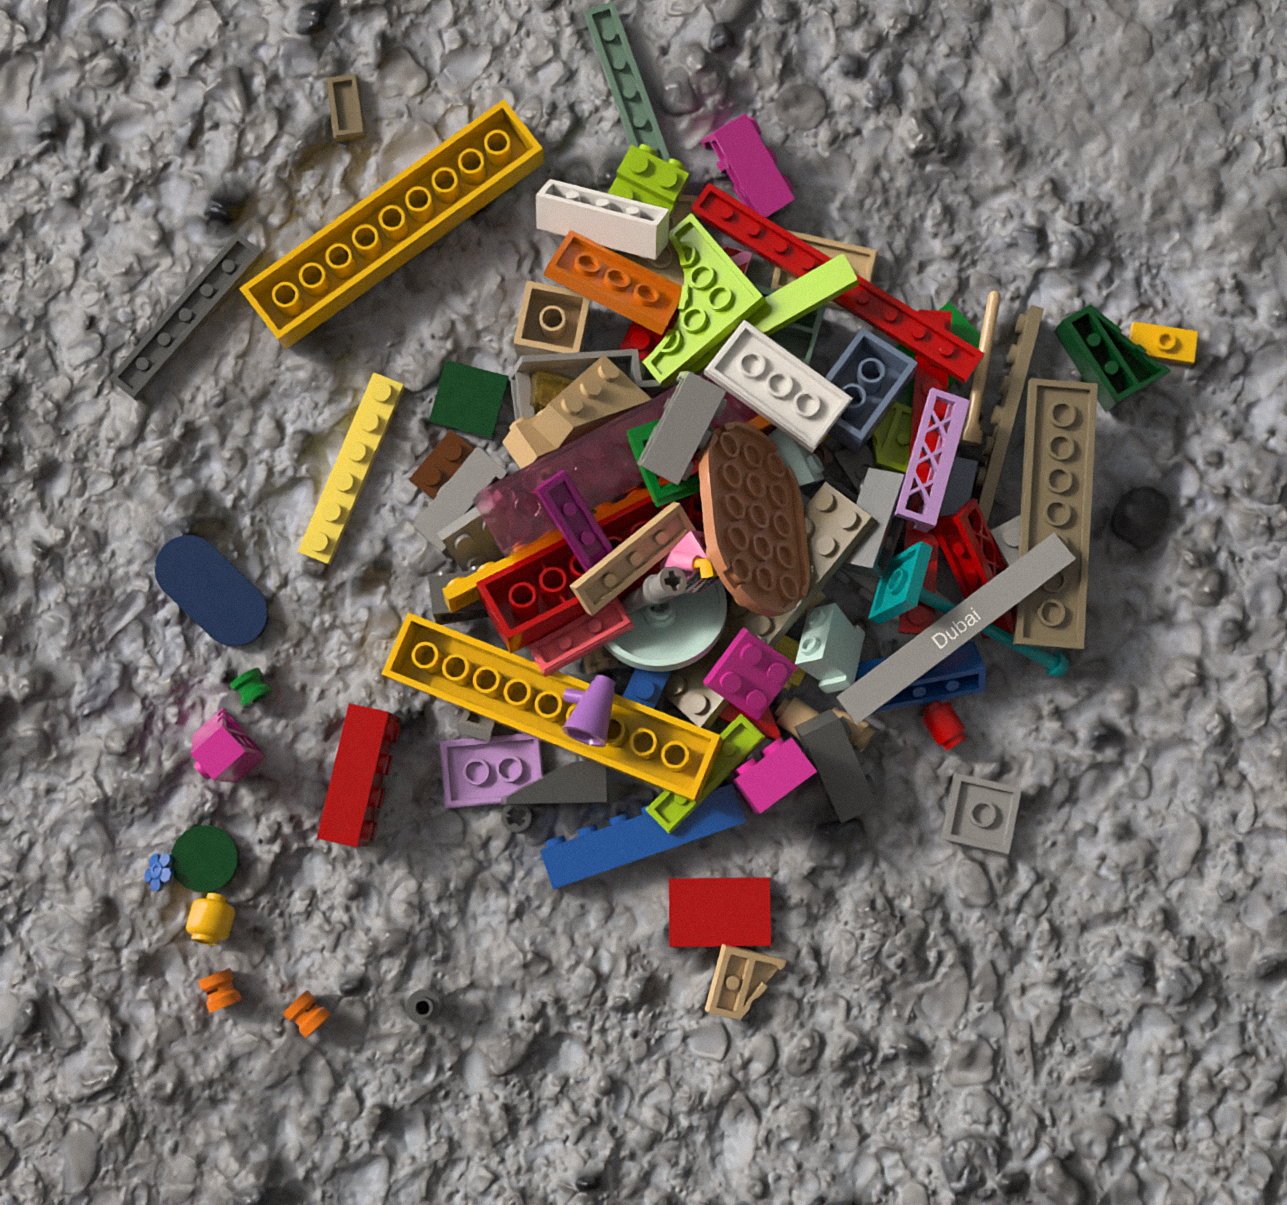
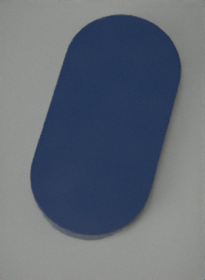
[154,535,269,647]

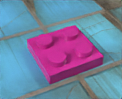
[703,627,798,721]

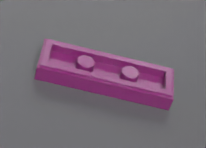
[534,470,614,572]

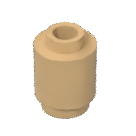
[774,696,820,740]

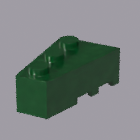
[1053,304,1171,413]

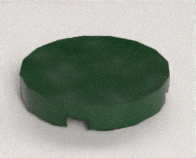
[171,825,240,892]

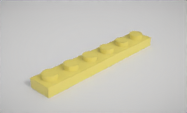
[297,372,405,565]

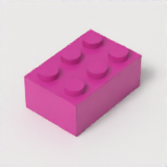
[730,737,817,814]

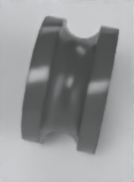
[501,804,532,832]

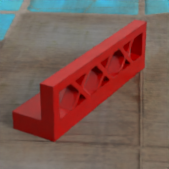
[933,499,1015,639]

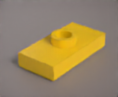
[1129,322,1198,365]

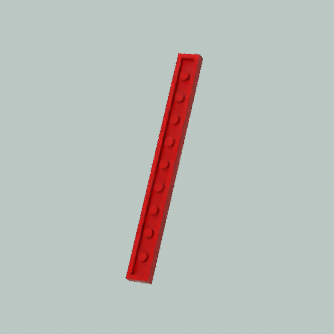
[690,183,985,384]
[898,309,952,635]

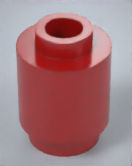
[920,700,968,751]

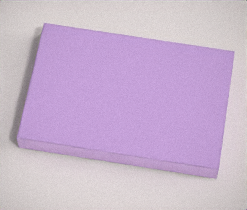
[440,734,544,809]

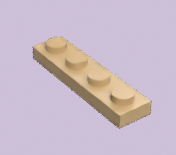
[570,501,696,615]

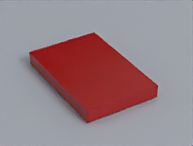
[668,877,771,947]

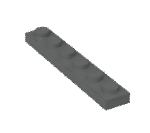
[109,232,264,401]

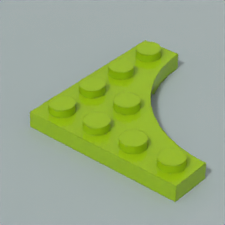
[642,213,767,389]

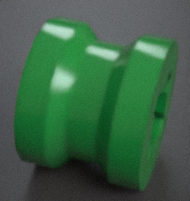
[230,668,273,708]

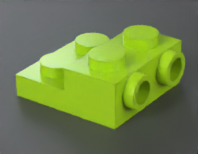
[607,144,689,218]

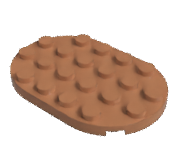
[697,422,810,617]

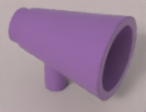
[562,675,615,747]

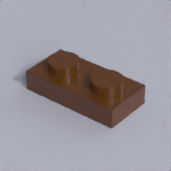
[409,430,474,500]

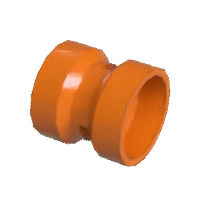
[198,968,242,1013]
[283,990,331,1039]

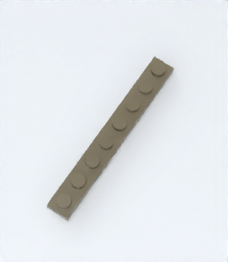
[968,305,1044,528]

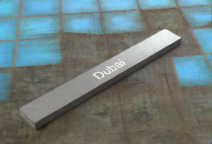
[836,532,1076,725]

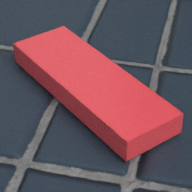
[528,597,634,677]

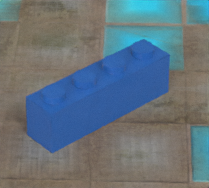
[845,641,986,713]

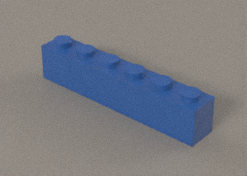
[540,781,746,889]

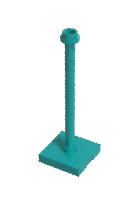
[868,541,1069,677]

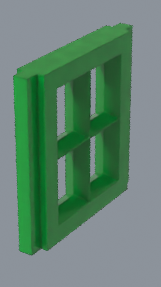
[626,419,713,508]

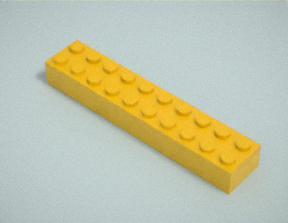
[239,99,545,350]
[381,612,723,804]

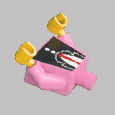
[660,531,720,599]

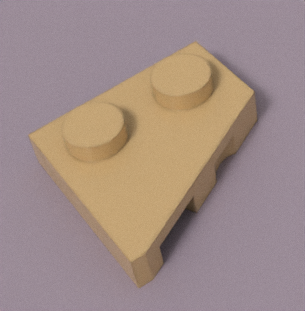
[705,944,786,1020]

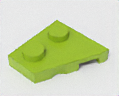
[872,402,912,475]

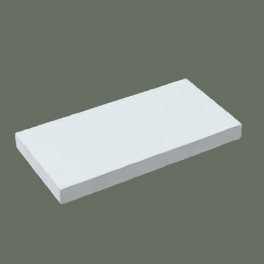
[704,320,853,453]

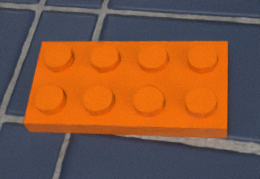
[544,230,682,335]

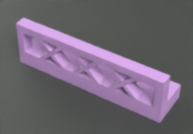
[895,388,970,533]

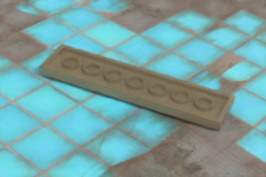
[1013,378,1098,651]
[662,482,877,730]

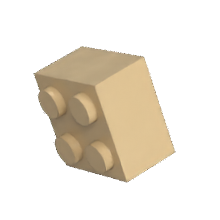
[513,281,592,355]

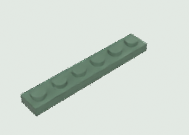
[584,1,670,162]

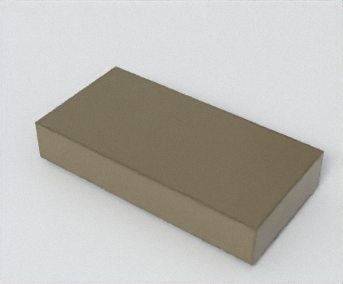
[326,74,367,142]

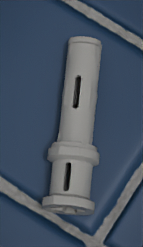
[619,566,687,616]

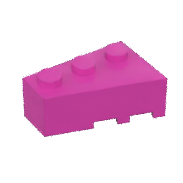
[700,113,795,218]
[191,708,266,783]

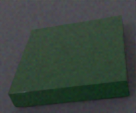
[429,360,509,440]

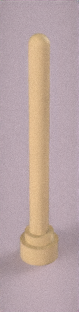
[959,291,1001,446]

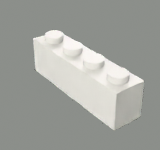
[536,179,669,260]

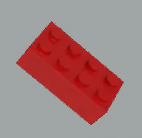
[316,703,401,847]

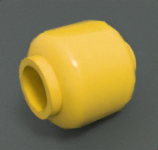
[186,893,235,946]

